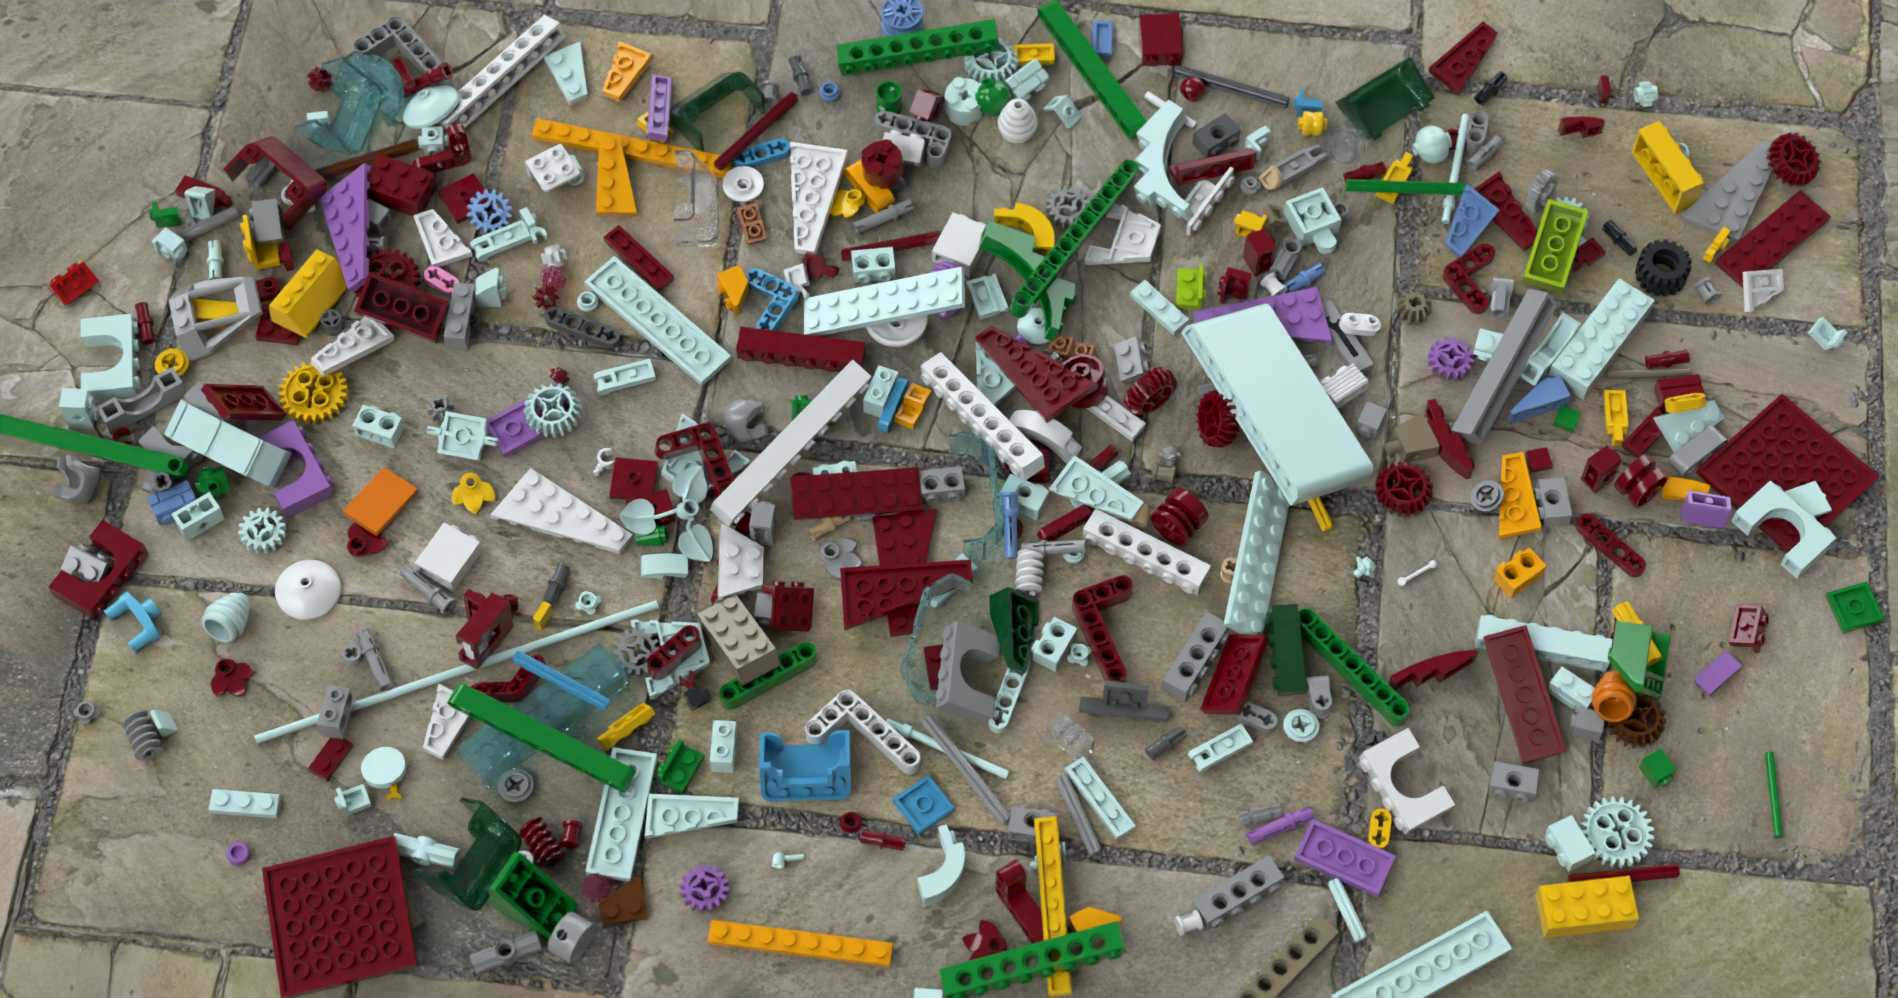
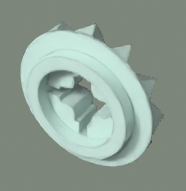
[1283,709,1319,743]

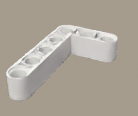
[805,690,920,775]

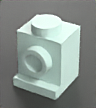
[151,227,188,262]

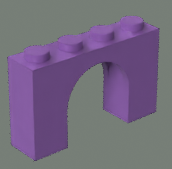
[258,420,334,519]

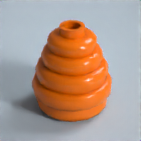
[1591,671,1637,722]

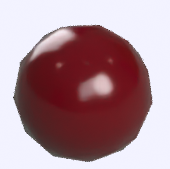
[1179,76,1205,102]

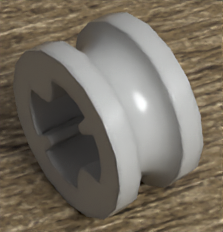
[342,644,363,666]

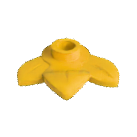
[830,189,865,218]
[452,472,495,515]

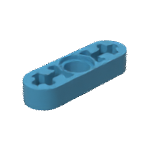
[733,138,790,168]
[878,377,909,433]

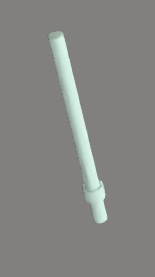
[1442,114,1470,224]
[886,718,1010,779]

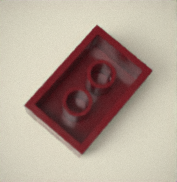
[367,154,438,216]

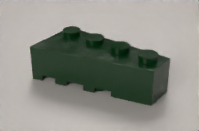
[1266,604,1307,696]

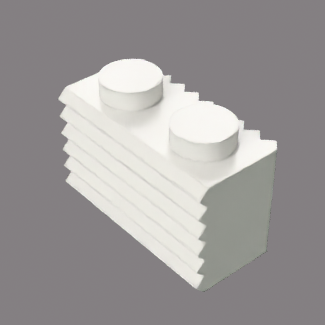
[1320,364,1369,409]

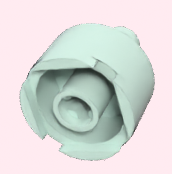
[945,77,984,126]

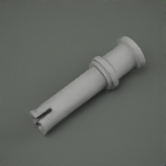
[399,564,457,615]

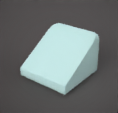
[150,709,178,738]

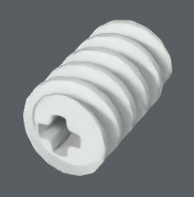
[1015,549,1044,597]

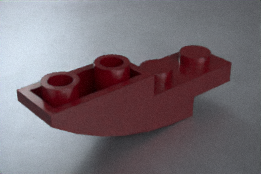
[1425,398,1475,479]

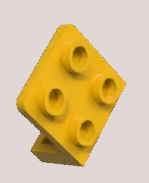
[240,215,281,270]

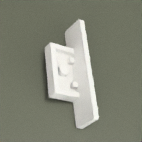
[1184,167,1235,236]

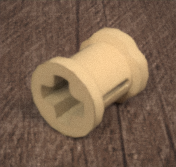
[1220,557,1237,584]

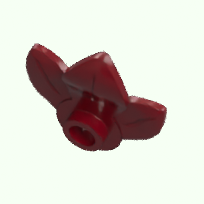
[347,522,388,557]
[211,658,254,697]
[962,920,1007,961]

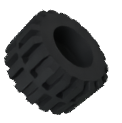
[1635,239,1692,297]

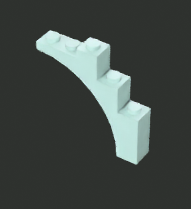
[1133,99,1193,221]

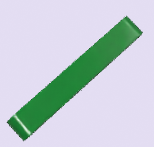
[1299,608,1410,726]

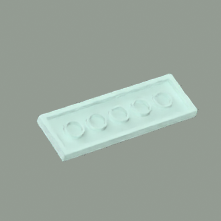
[585,747,658,882]

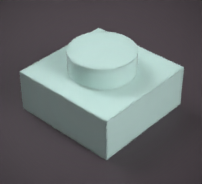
[307,111,331,131]

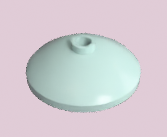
[403,85,459,129]

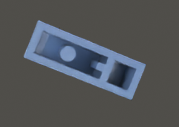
[1507,375,1571,424]

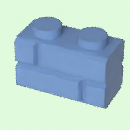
[147,480,196,526]

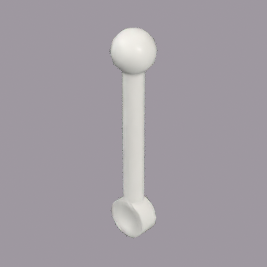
[1397,560,1437,587]

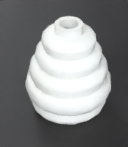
[997,99,1038,144]

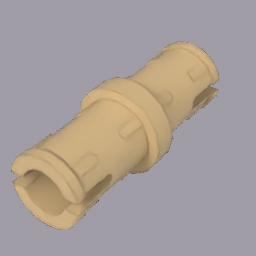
[807,516,851,541]

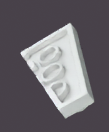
[311,317,394,377]

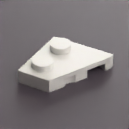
[1743,269,1784,312]

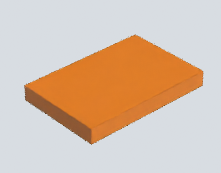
[343,467,418,536]

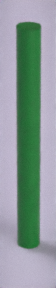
[1765,751,1783,838]

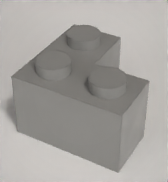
[249,198,285,246]

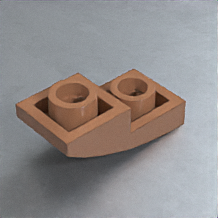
[737,203,767,244]
[1048,335,1096,361]

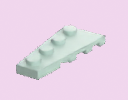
[1049,455,1145,521]
[645,794,739,839]

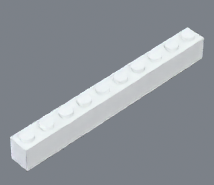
[709,360,872,527]

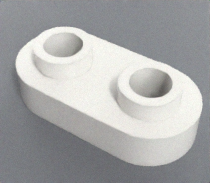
[1339,313,1381,336]

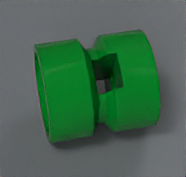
[876,81,902,114]

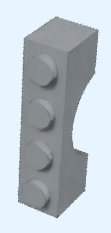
[96,367,186,435]

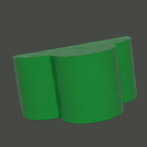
[488,852,579,941]

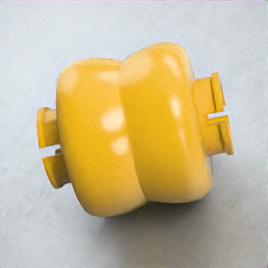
[1298,111,1327,137]

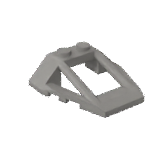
[169,277,263,363]

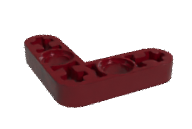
[412,124,472,173]
[1443,244,1495,314]
[471,654,546,703]

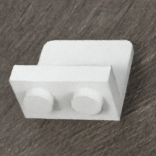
[525,143,580,192]

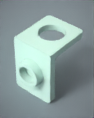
[1043,95,1082,128]

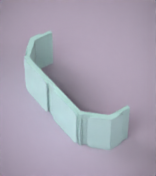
[164,400,292,488]

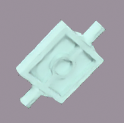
[426,411,499,461]

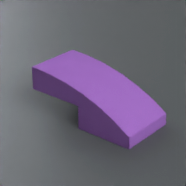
[1694,651,1743,696]

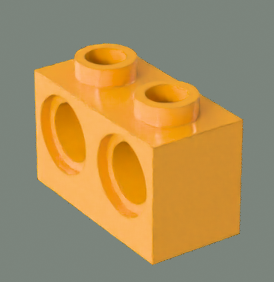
[1494,547,1547,599]

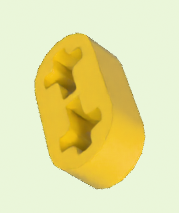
[1665,393,1706,413]
[1368,808,1392,850]

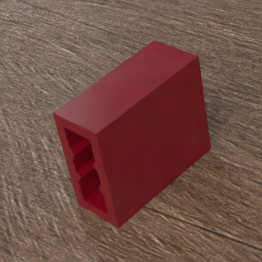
[1138,13,1183,67]

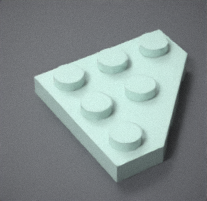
[976,342,1016,407]

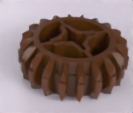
[1606,692,1666,749]

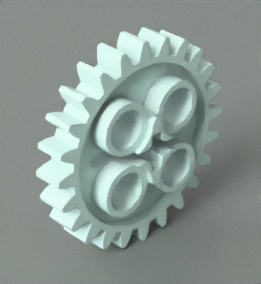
[1580,796,1654,869]

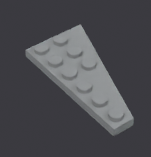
[1679,140,1772,244]

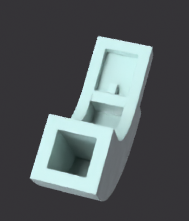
[917,824,965,906]

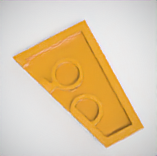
[602,41,653,102]

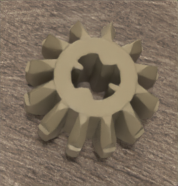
[1396,289,1432,325]

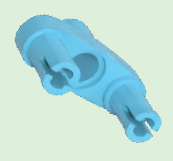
[103,592,162,653]

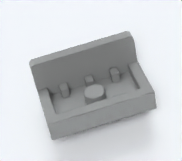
[1114,336,1153,384]
[61,543,115,583]

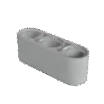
[1668,425,1728,477]

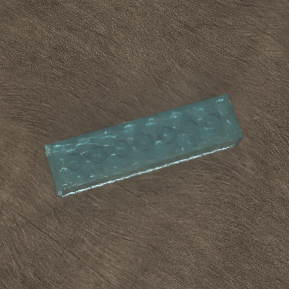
[457,643,629,789]

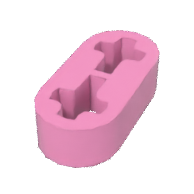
[424,266,459,297]

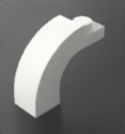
[1009,410,1082,464]

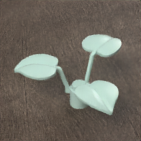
[620,466,713,562]

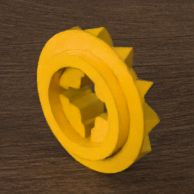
[155,349,189,376]

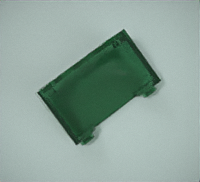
[1335,57,1435,141]

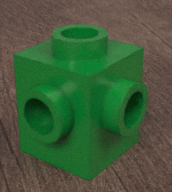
[195,466,231,499]

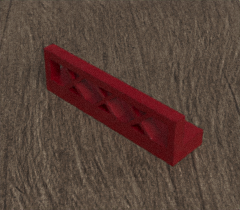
[1169,148,1255,186]

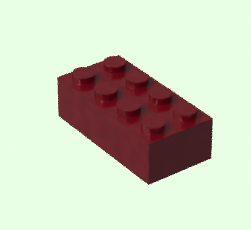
[354,272,450,344]

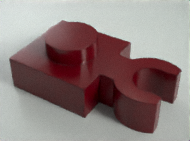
[1573,237,1606,272]

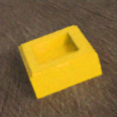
[533,601,553,631]

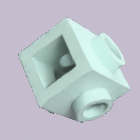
[418,126,449,156]

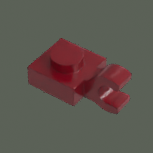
[802,252,840,279]

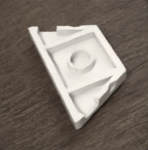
[718,524,764,601]

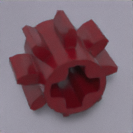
[307,66,333,93]
[532,283,559,311]

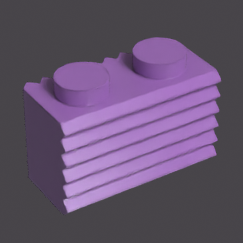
[1681,490,1731,528]

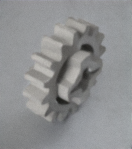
[1525,169,1559,213]
[1046,185,1090,228]
[612,627,658,676]

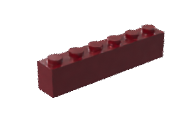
[736,326,866,372]

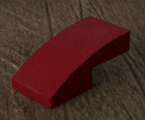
[1558,116,1605,138]

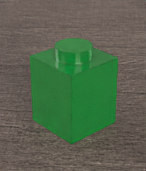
[1639,749,1677,789]

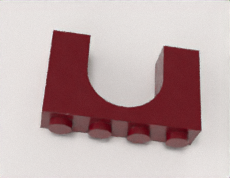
[48,520,148,620]

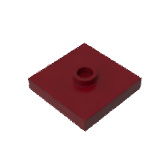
[438,173,491,224]
[609,457,658,500]

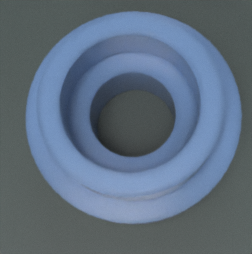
[819,82,840,101]

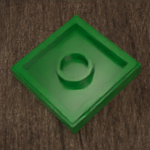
[1825,582,1885,634]

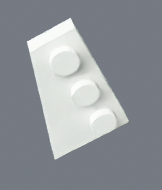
[413,209,473,267]
[423,684,470,760]

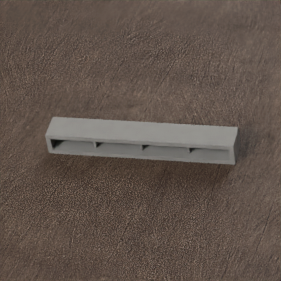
[1452,289,1558,445]

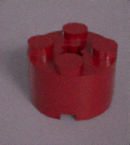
[861,139,904,189]

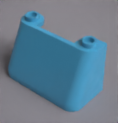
[759,730,851,802]

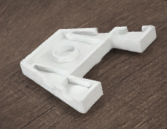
[1085,204,1161,265]

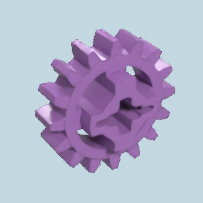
[1428,337,1474,381]
[680,863,729,914]

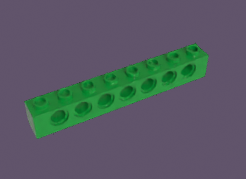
[837,19,1000,76]
[939,921,1127,998]

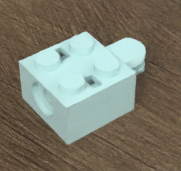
[1284,187,1341,254]

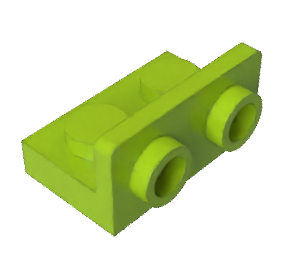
[1176,264,1207,310]

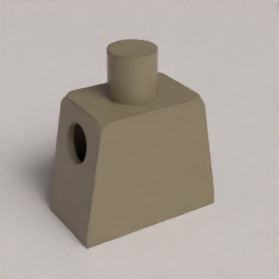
[1385,413,1440,462]

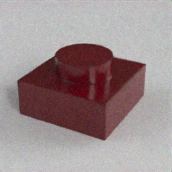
[278,242,295,271]

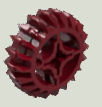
[1766,132,1822,187]
[1124,367,1178,417]
[1196,390,1239,448]
[1375,461,1433,518]

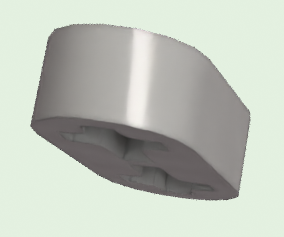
[1236,702,1277,733]

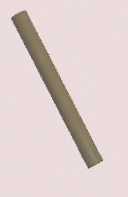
[1606,368,1691,379]

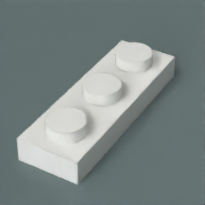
[1086,396,1146,442]

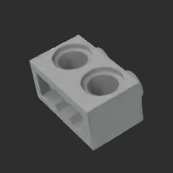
[919,466,965,504]
[749,501,777,547]
[317,685,354,740]

